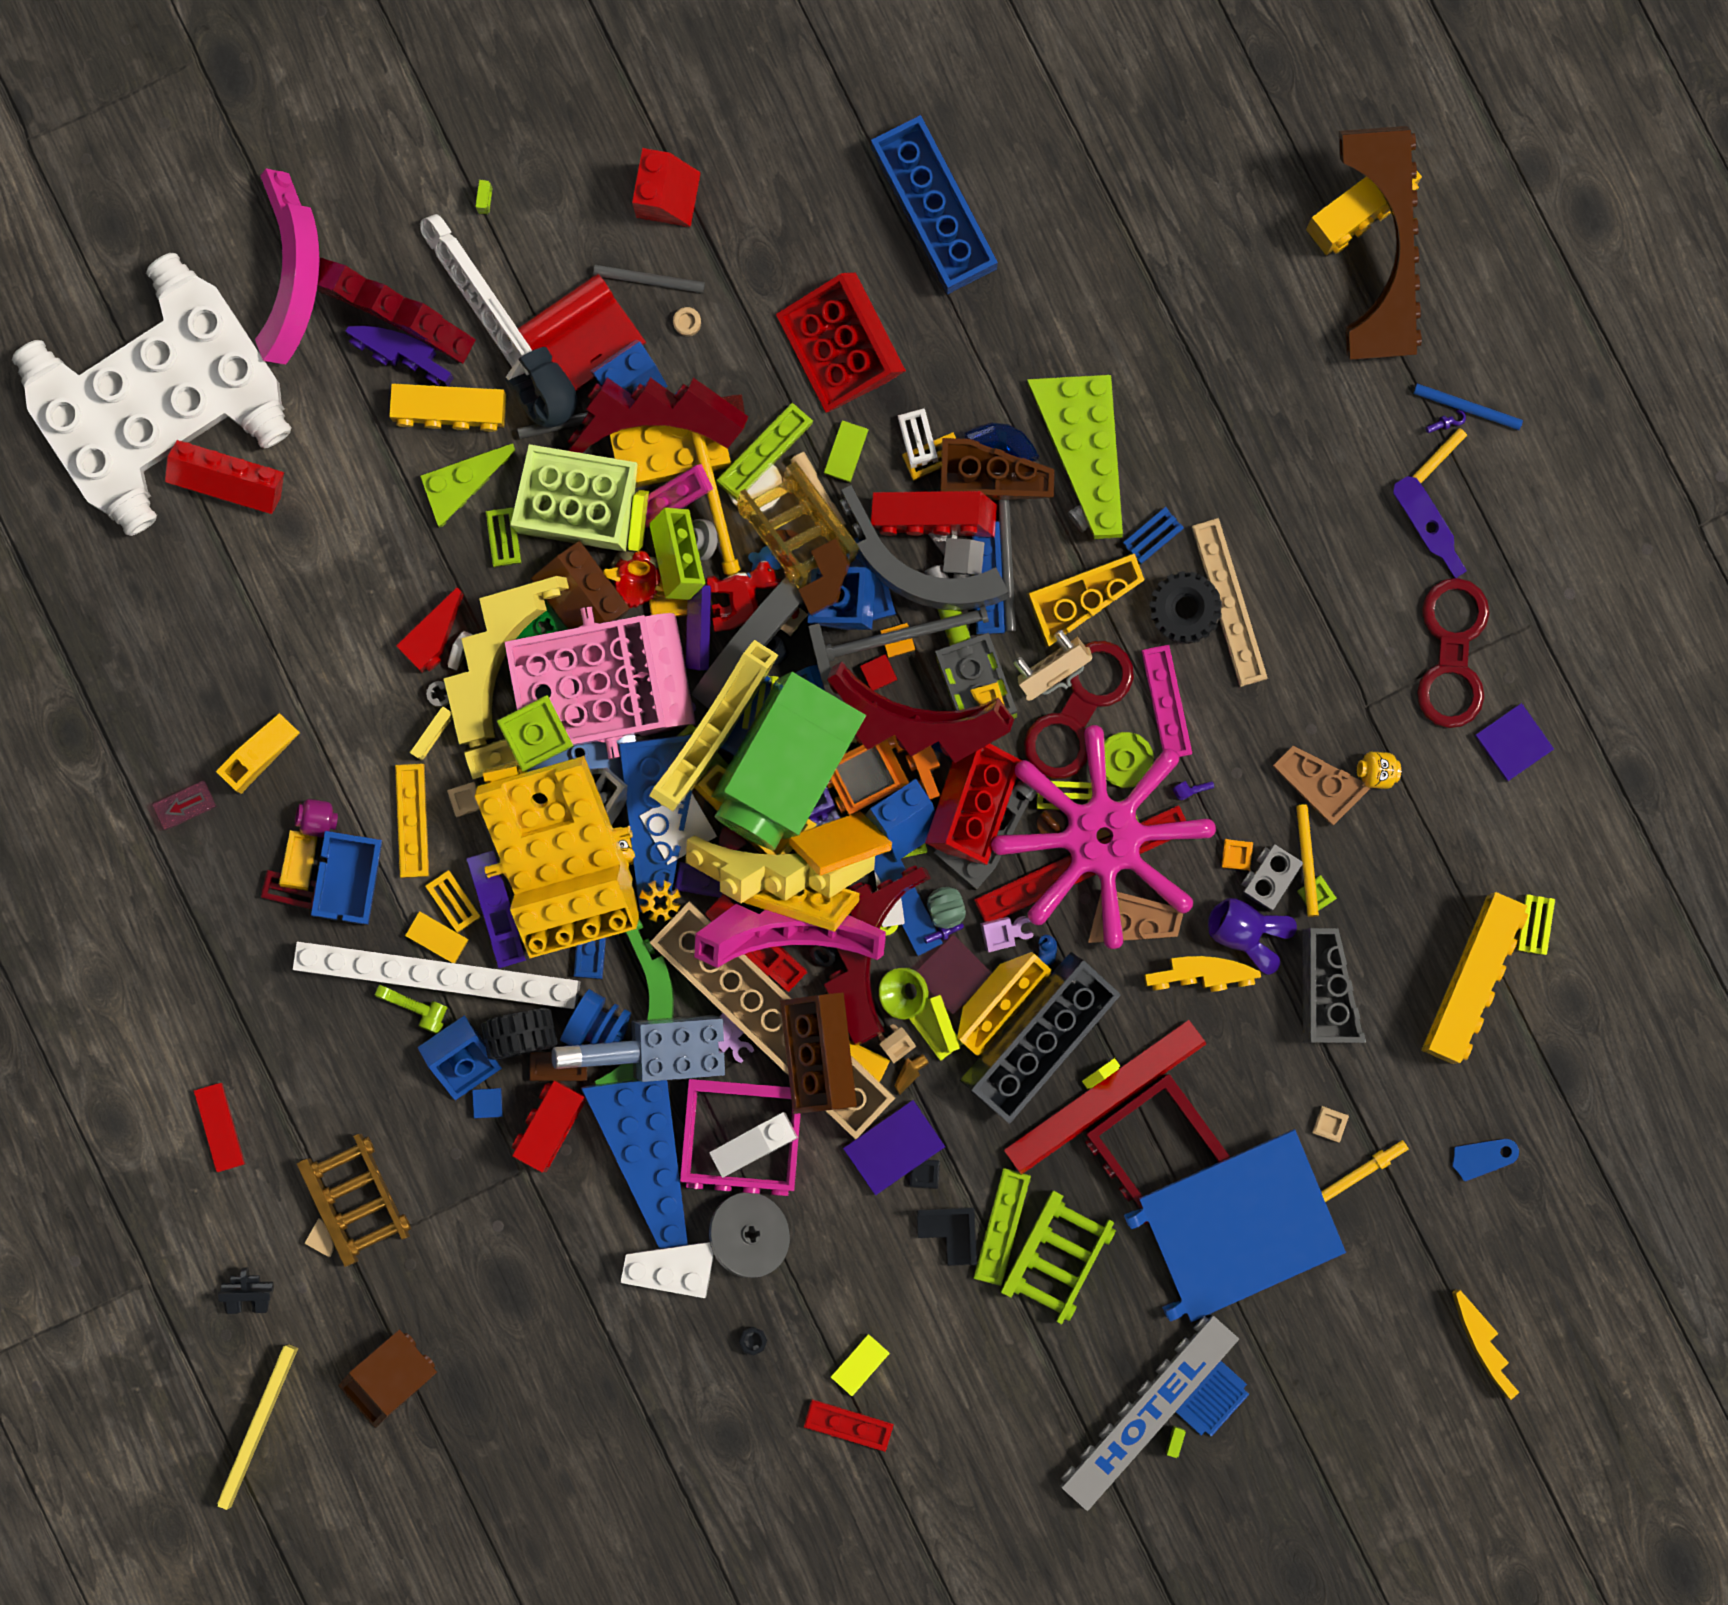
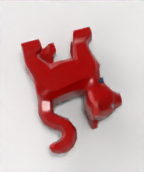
[707,561,800,632]

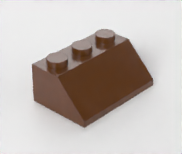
[531,541,630,630]

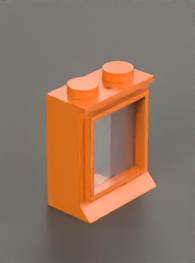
[827,739,909,816]

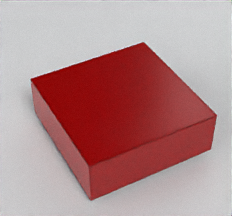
[860,654,897,691]

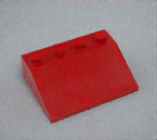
[776,272,906,413]

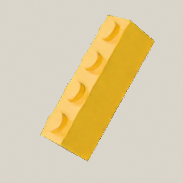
[390,384,506,432]

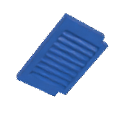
[1176,1361,1249,1437]

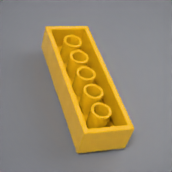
[1421,892,1528,1064]

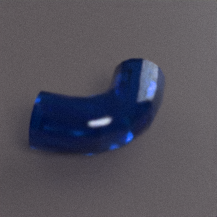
[964,422,1040,462]

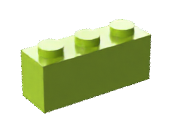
[649,508,706,600]

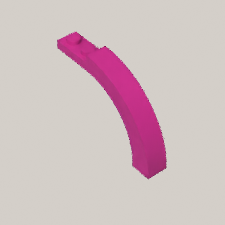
[255,168,319,365]

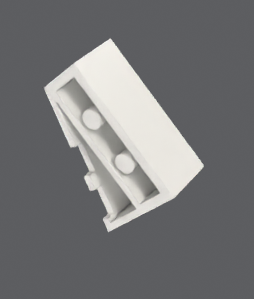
[621,1242,714,1298]

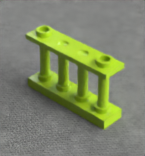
[1000,1190,1116,1324]

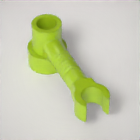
[375,985,448,1034]

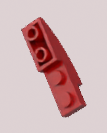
[705,894,807,992]

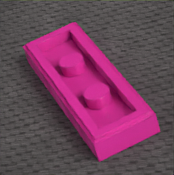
[645,464,713,528]

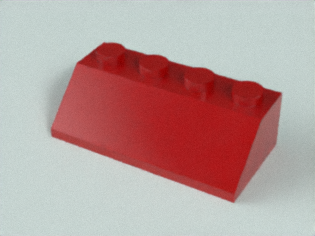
[925,744,1022,865]

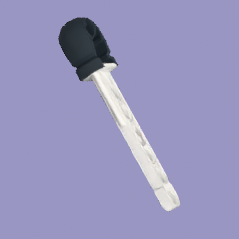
[420,214,578,428]

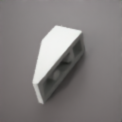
[709,1112,798,1178]

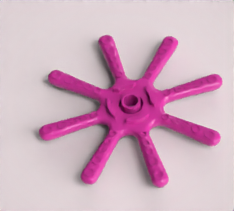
[991,725,1216,949]

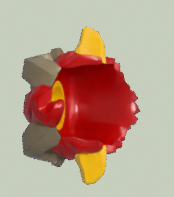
[603,551,664,608]

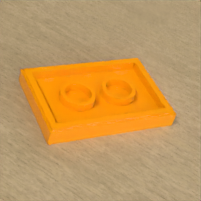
[789,811,892,876]

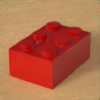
[511,1080,587,1173]

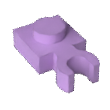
[980,916,1033,952]
[718,1013,754,1063]

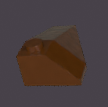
[940,438,1054,500]

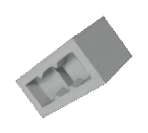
[1241,844,1303,912]

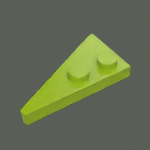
[421,443,516,528]

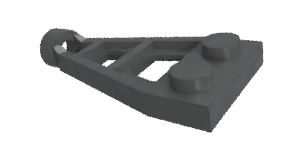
[934,780,1038,890]

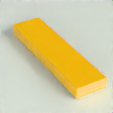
[395,764,429,878]

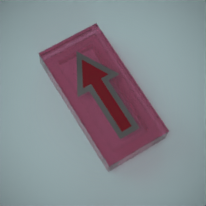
[153,781,217,830]

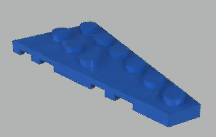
[619,734,692,912]
[581,1080,688,1249]

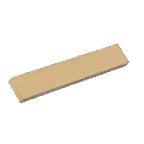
[1191,518,1268,687]

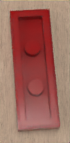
[194,1083,245,1173]
[804,1399,894,1452]

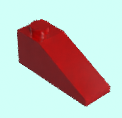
[396,588,464,673]

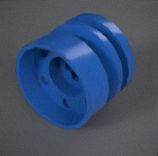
[560,989,632,1046]

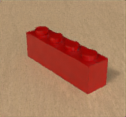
[165,440,284,514]

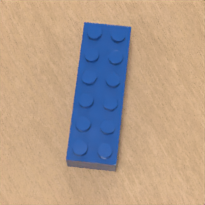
[871,115,998,295]

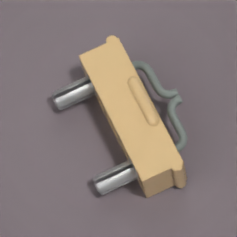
[1014,630,1092,701]

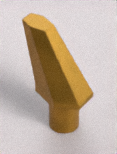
[894,1054,929,1095]

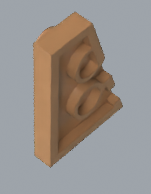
[1272,746,1370,826]
[1088,892,1183,943]

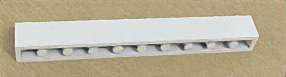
[293,942,581,1010]

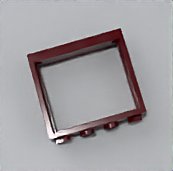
[1085,1074,1230,1225]

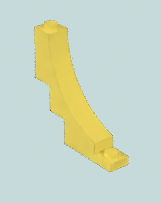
[444,576,569,748]

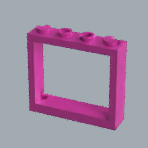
[680,1079,801,1196]

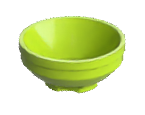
[879,968,928,1020]

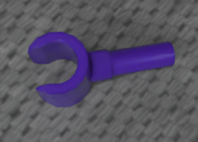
[1173,781,1214,800]

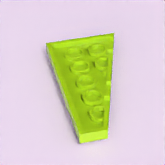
[1027,375,1123,539]

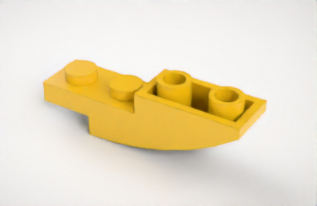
[1144,956,1261,992]

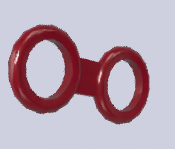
[1417,578,1490,728]
[1024,641,1134,779]

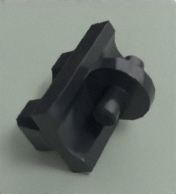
[218,1267,274,1314]

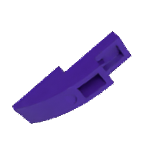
[345,326,454,387]
[466,850,526,968]

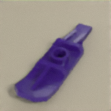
[1393,476,1467,578]

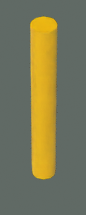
[1412,428,1467,483]

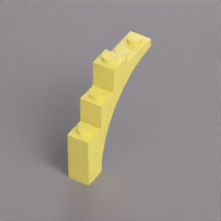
[649,640,778,811]
[686,835,875,903]

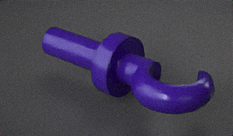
[1425,410,1466,433]
[923,923,964,944]

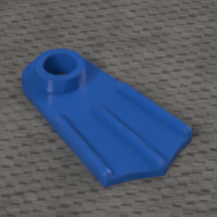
[1452,1139,1519,1181]

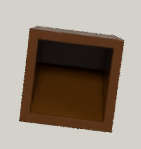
[338,1329,437,1428]

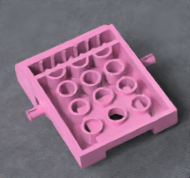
[505,607,696,759]

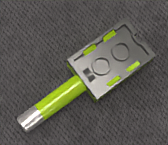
[924,565,1017,719]

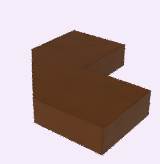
[798,538,850,615]

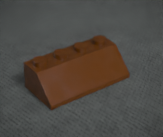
[780,993,857,1114]

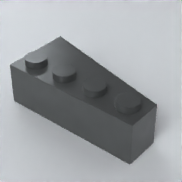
[1302,928,1366,1043]

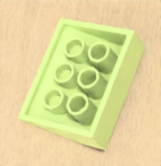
[511,445,638,552]

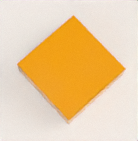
[881,623,915,659]
[1221,839,1253,871]

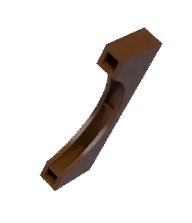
[1339,126,1422,360]

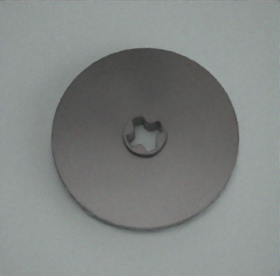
[709,1193,790,1278]

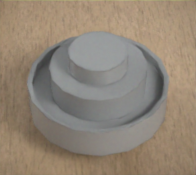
[692,519,719,561]

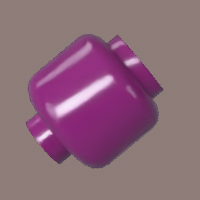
[295,799,338,838]

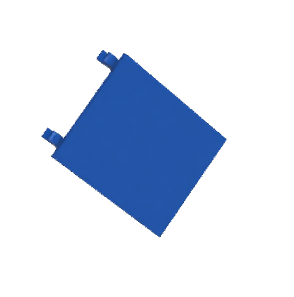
[1124,1129,1346,1322]

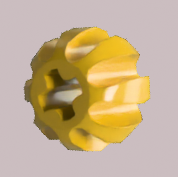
[639,880,681,922]

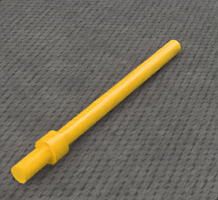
[691,431,740,577]
[1321,1140,1409,1202]

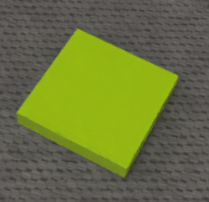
[497,695,574,772]

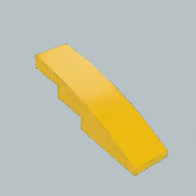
[1452,1289,1519,1400]

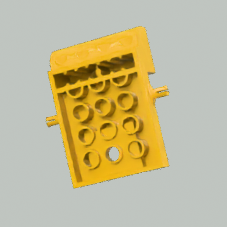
[474,756,639,958]

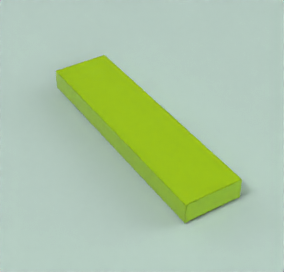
[716,403,813,501]
[974,1168,1031,1286]

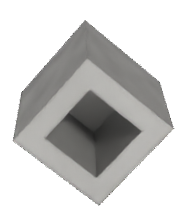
[943,538,985,578]

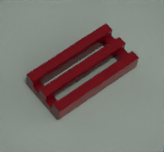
[261,870,317,910]

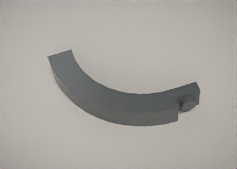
[691,564,811,709]

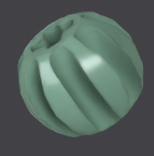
[927,887,966,929]

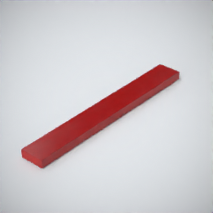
[975,805,1186,922]
[1004,1020,1206,1175]

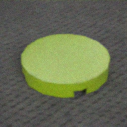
[1104,732,1154,788]

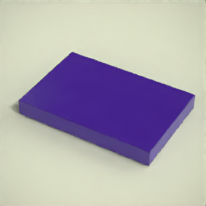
[843,1100,945,1195]

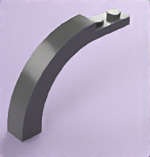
[839,485,1009,610]

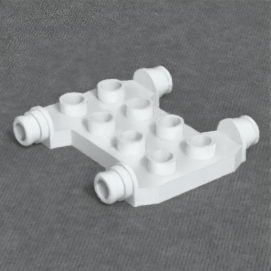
[12,253,291,536]

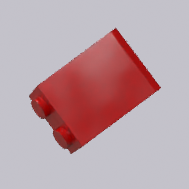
[632,148,701,227]

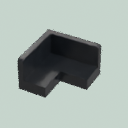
[917,1207,977,1266]

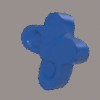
[748,546,782,571]

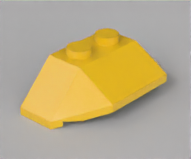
[957,952,1051,1056]

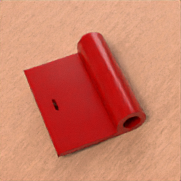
[517,273,646,391]

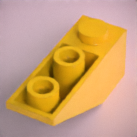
[216,713,300,794]

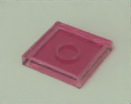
[917,934,992,1014]

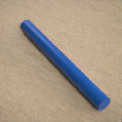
[1413,383,1523,430]

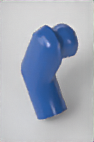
[1038,935,1057,967]

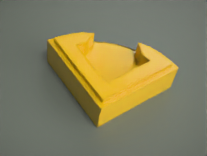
[970,682,1004,705]

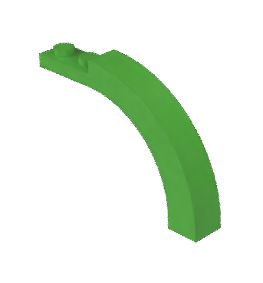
[595,918,674,1085]

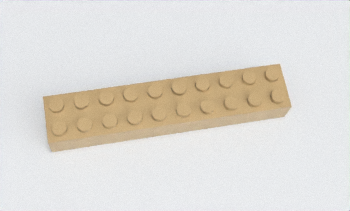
[650,902,896,1139]

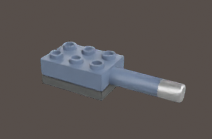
[552,1015,725,1082]

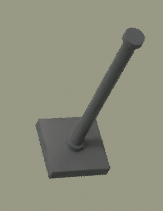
[808,606,989,686]

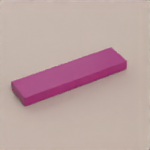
[1141,645,1192,758]

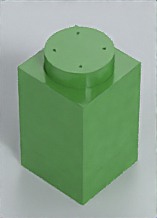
[711,672,866,850]

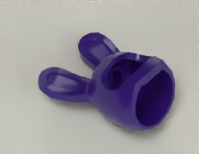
[1208,898,1297,975]

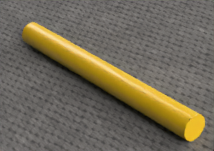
[1296,805,1319,917]

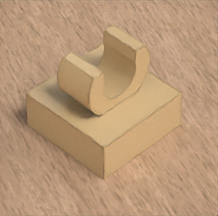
[878,1024,916,1063]

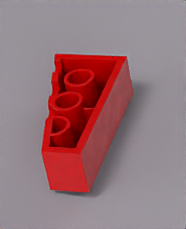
[871,491,997,537]

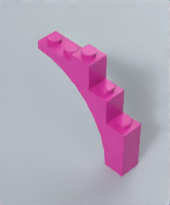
[694,904,886,968]

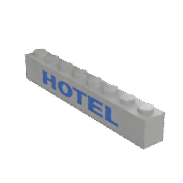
[1060,1315,1239,1511]

